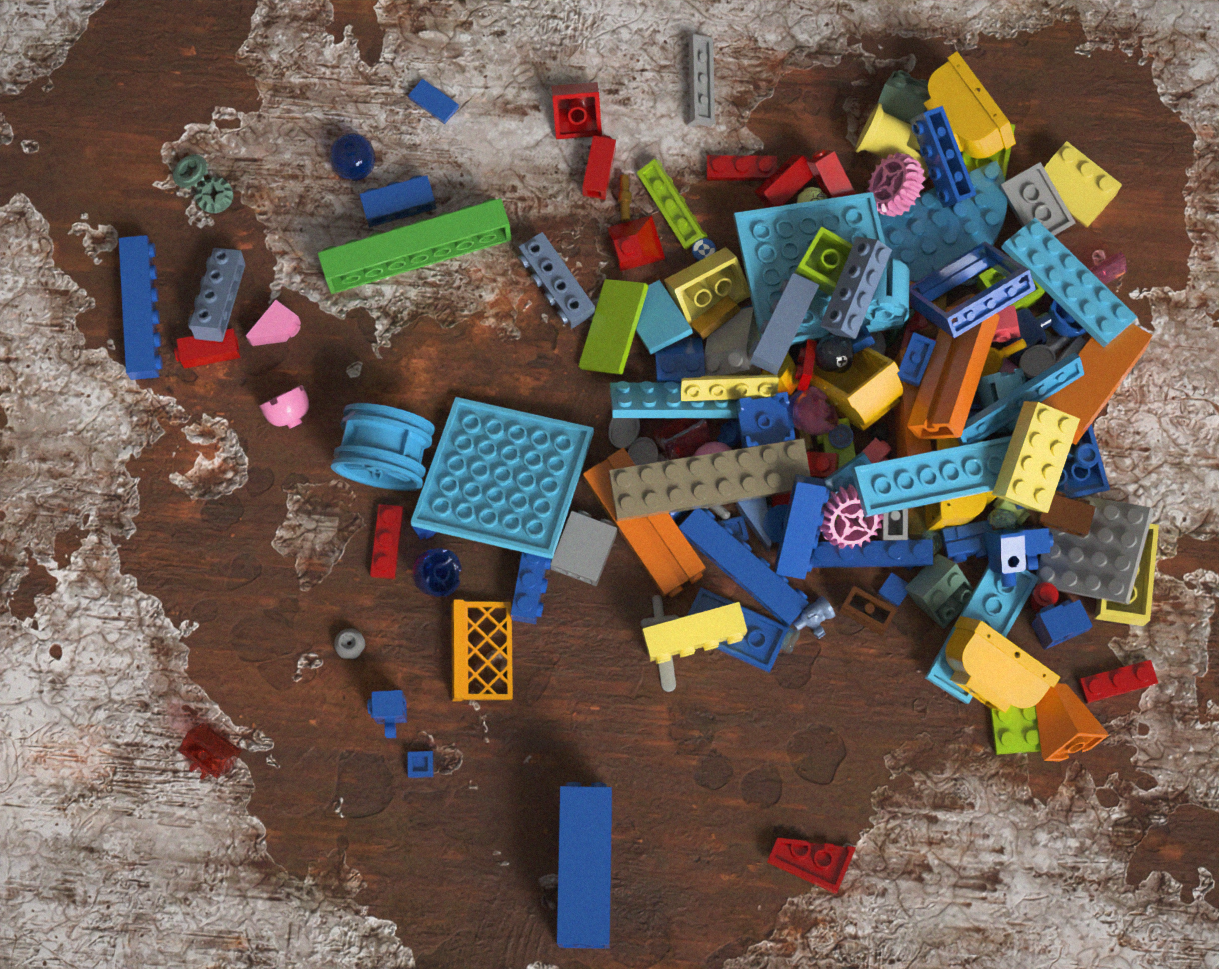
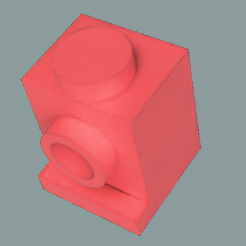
[861,438,892,463]

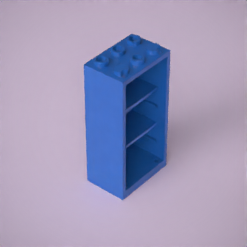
[557,782,612,949]

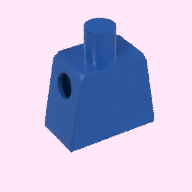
[984,529,1026,587]

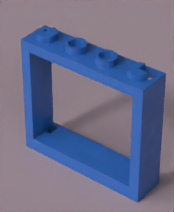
[909,241,1036,338]

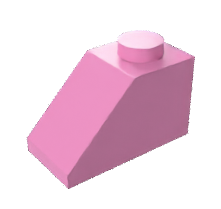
[246,300,301,346]

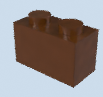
[1036,491,1096,538]
[839,586,897,636]

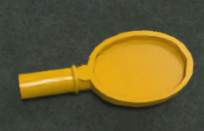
[980,339,1027,380]

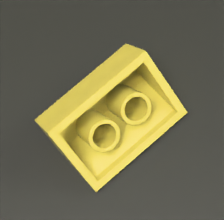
[1044,141,1122,228]
[664,247,750,328]

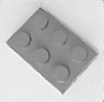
[998,162,1076,235]

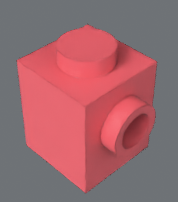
[992,305,1021,342]

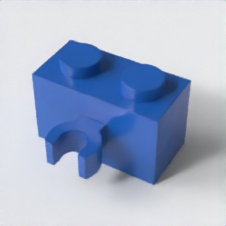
[1010,525,1054,570]
[368,690,407,738]

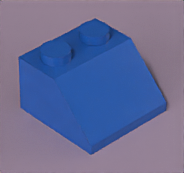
[655,338,705,383]

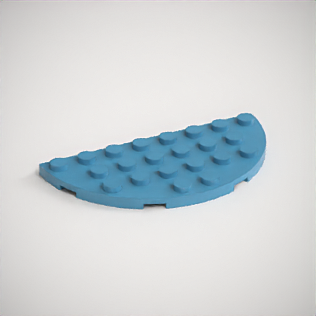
[878,160,1007,282]

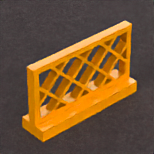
[451,600,513,701]

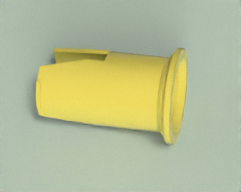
[855,103,929,180]

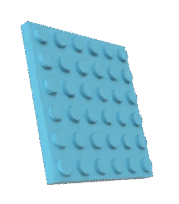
[733,192,904,345]
[411,397,594,559]

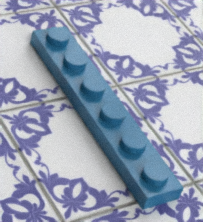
[957,352,1084,446]

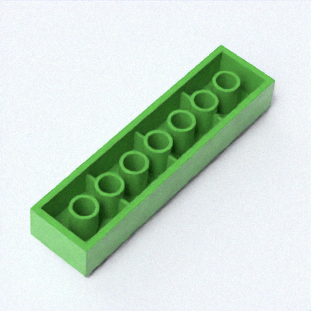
[318,198,511,294]

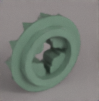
[173,155,209,190]
[195,176,233,213]

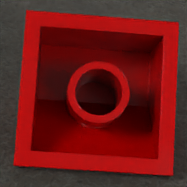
[551,82,602,140]

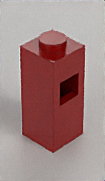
[582,135,616,200]
[807,149,856,199]
[754,155,813,208]
[174,328,241,369]

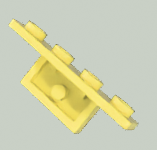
[680,374,779,401]

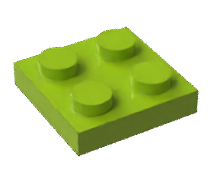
[990,705,1041,755]

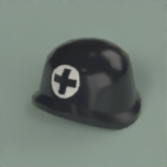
[814,332,854,373]

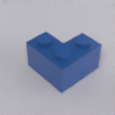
[1031,599,1093,650]

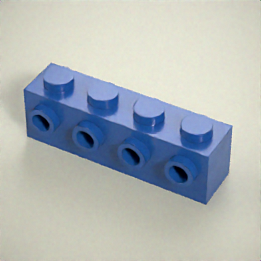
[910,106,976,208]
[774,474,830,579]
[511,552,552,624]

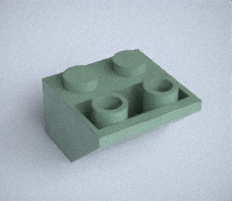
[878,70,930,123]
[905,554,974,629]

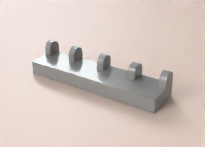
[686,34,715,127]

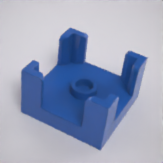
[735,392,795,448]

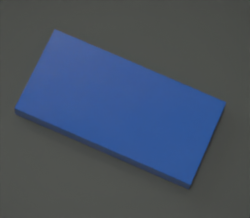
[687,587,790,673]

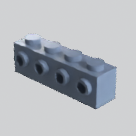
[518,232,595,329]
[820,237,892,339]
[188,248,246,342]
[749,273,819,375]

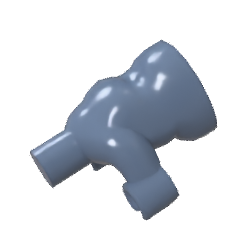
[792,596,836,639]

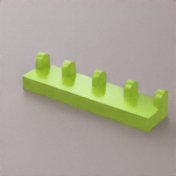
[636,159,708,249]

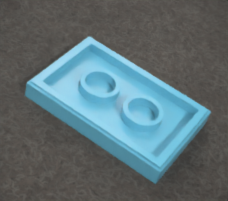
[636,280,693,355]

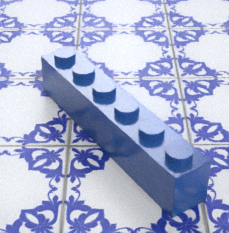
[119,235,163,380]
[678,508,809,627]

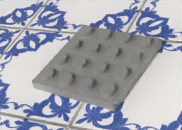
[1035,496,1154,605]

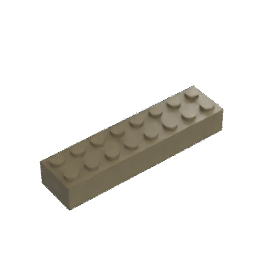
[608,439,811,522]

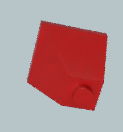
[607,215,665,272]

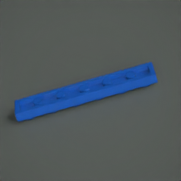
[810,540,933,568]

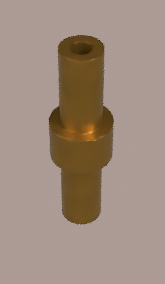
[618,174,632,222]

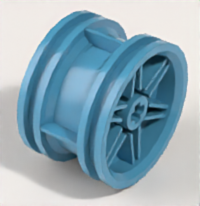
[330,403,435,491]

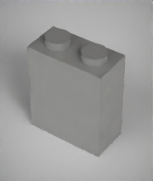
[550,510,617,586]

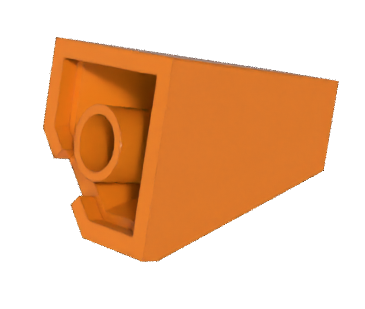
[1036,683,1109,762]

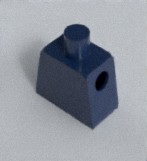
[1000,308,1052,367]

